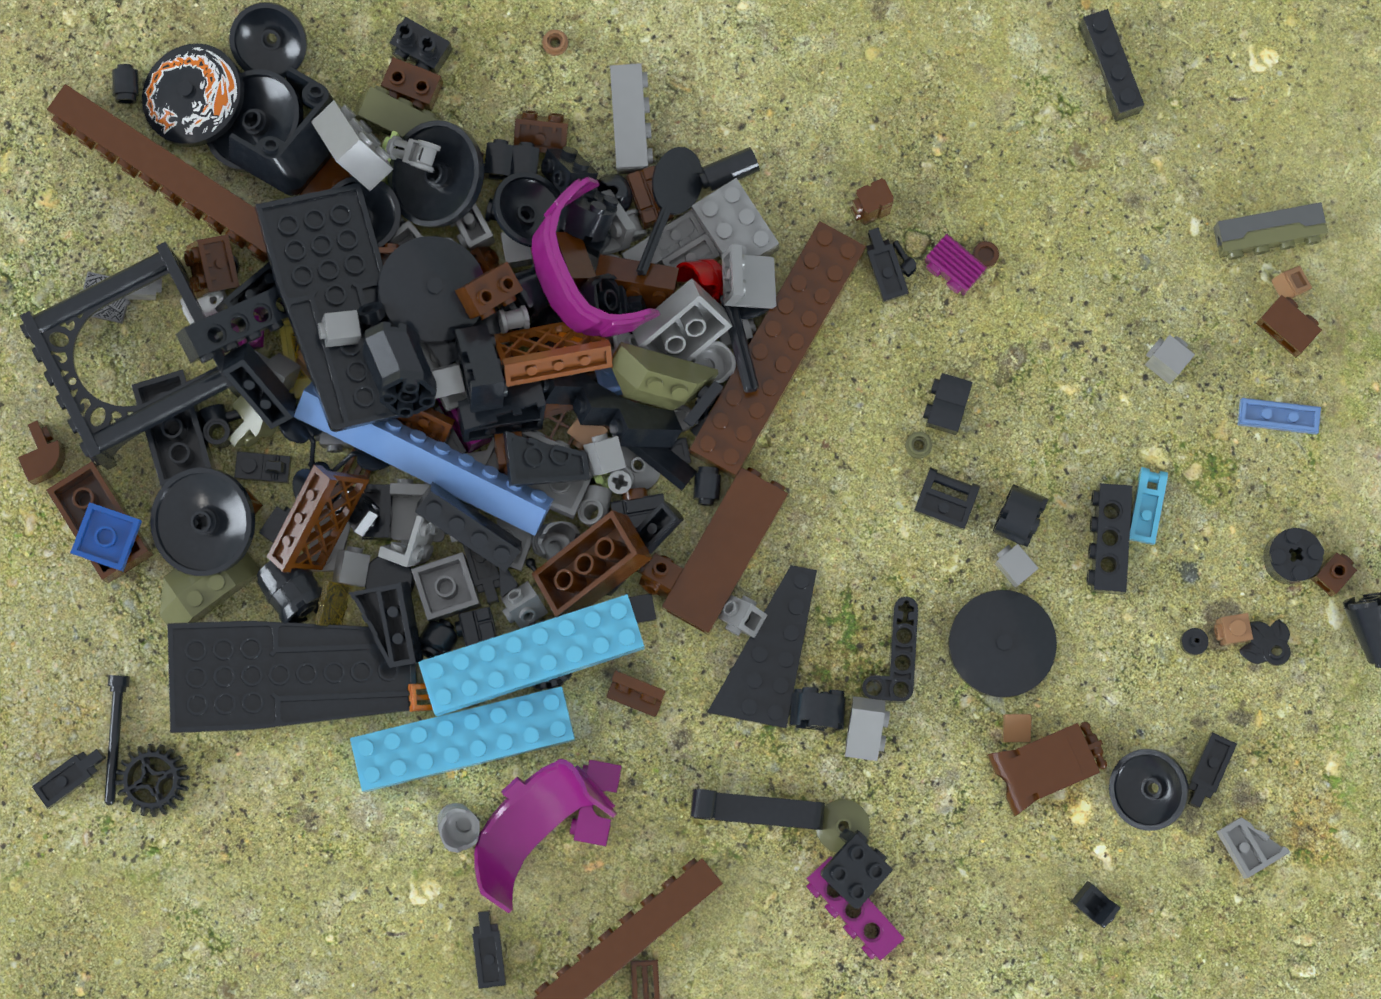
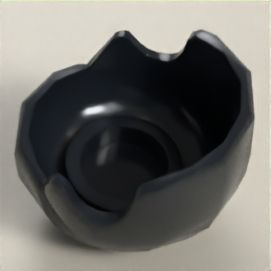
[597,174,632,211]

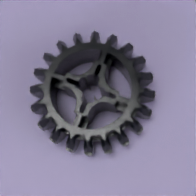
[115,744,190,817]

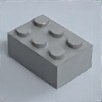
[311,100,393,191]
[692,178,779,259]
[632,279,732,361]

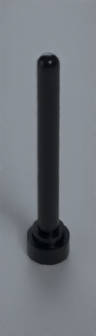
[104,675,130,806]

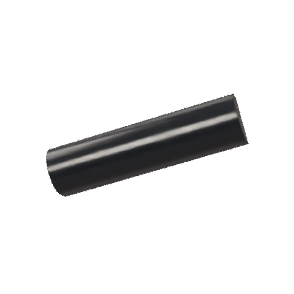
[606,501,684,596]

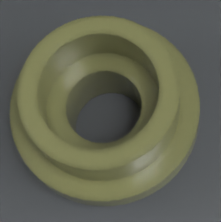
[905,432,932,459]

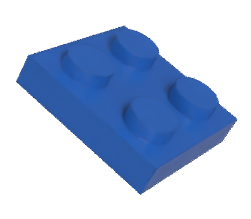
[70,502,142,572]

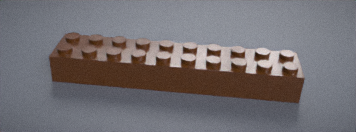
[47,84,269,263]
[689,221,866,479]

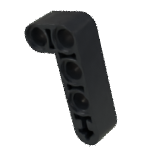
[861,596,918,703]

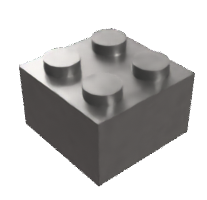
[411,552,482,622]

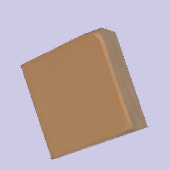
[1272,265,1312,299]
[1003,714,1032,742]

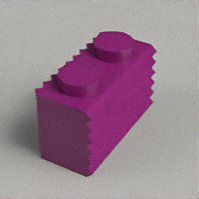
[924,234,987,295]

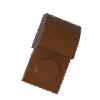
[18,420,65,485]

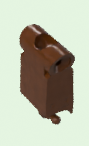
[987,721,1107,817]

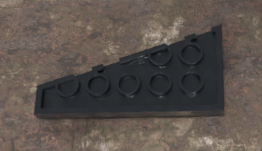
[707,565,817,729]

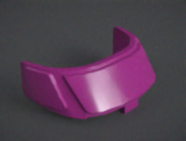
[531,177,661,337]
[474,759,617,913]

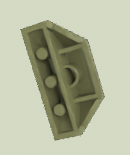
[611,342,718,411]
[160,552,260,625]

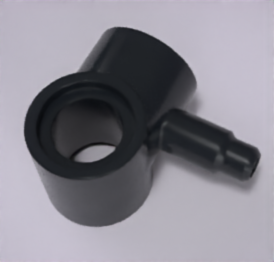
[198,404,241,449]

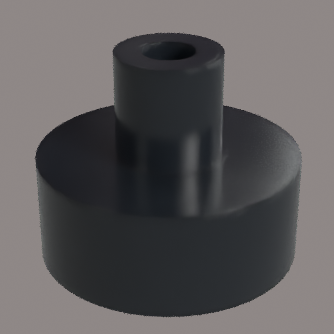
[357,302,385,328]
[1180,628,1209,656]

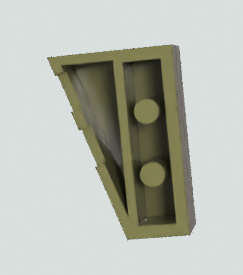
[353,86,437,138]

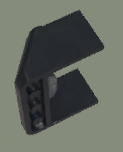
[229,66,334,196]

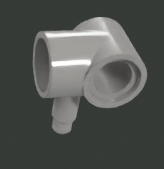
[578,485,612,528]

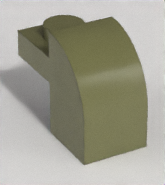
[228,395,277,447]

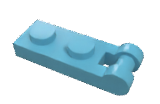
[1130,467,1168,545]

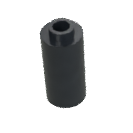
[699,147,760,192]

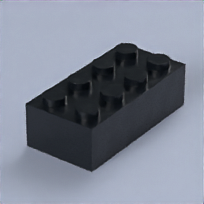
[131,369,216,487]

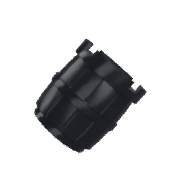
[257,561,330,624]

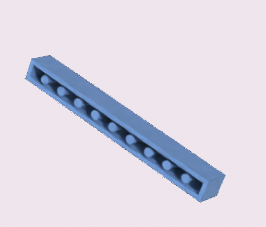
[294,382,554,536]

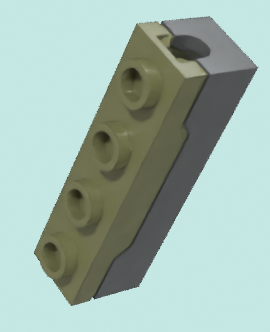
[1213,202,1328,260]

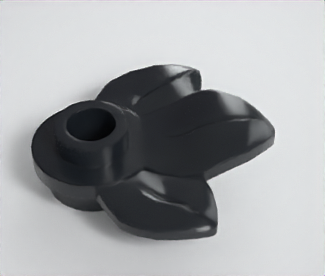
[1239,619,1291,666]

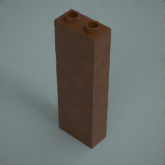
[662,467,788,635]

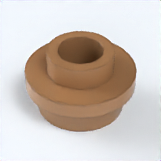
[542,30,568,56]

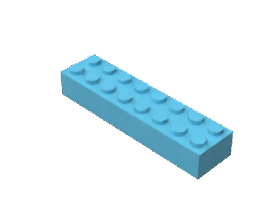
[418,594,645,716]
[350,686,576,792]

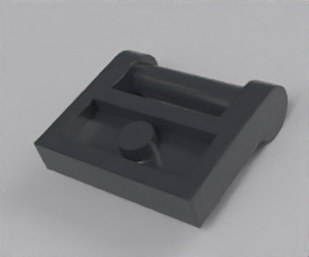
[914,467,980,530]

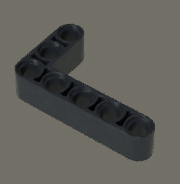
[690,789,825,830]

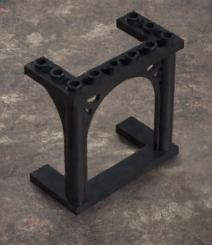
[20,241,241,470]

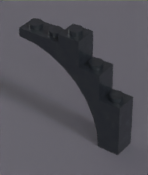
[529,337,683,448]

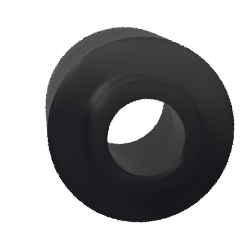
[112,64,139,104]
[693,466,721,506]

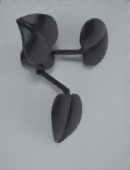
[279,406,391,506]

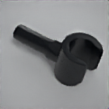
[892,240,917,277]

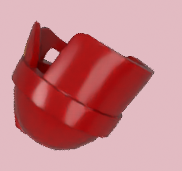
[676,259,723,303]

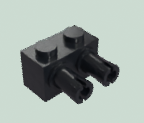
[389,17,452,74]

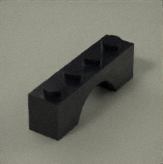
[1079,9,1144,122]

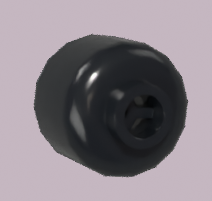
[419,619,458,658]

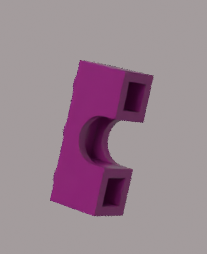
[570,759,622,847]

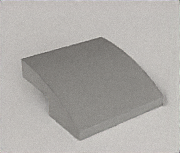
[646,210,720,267]

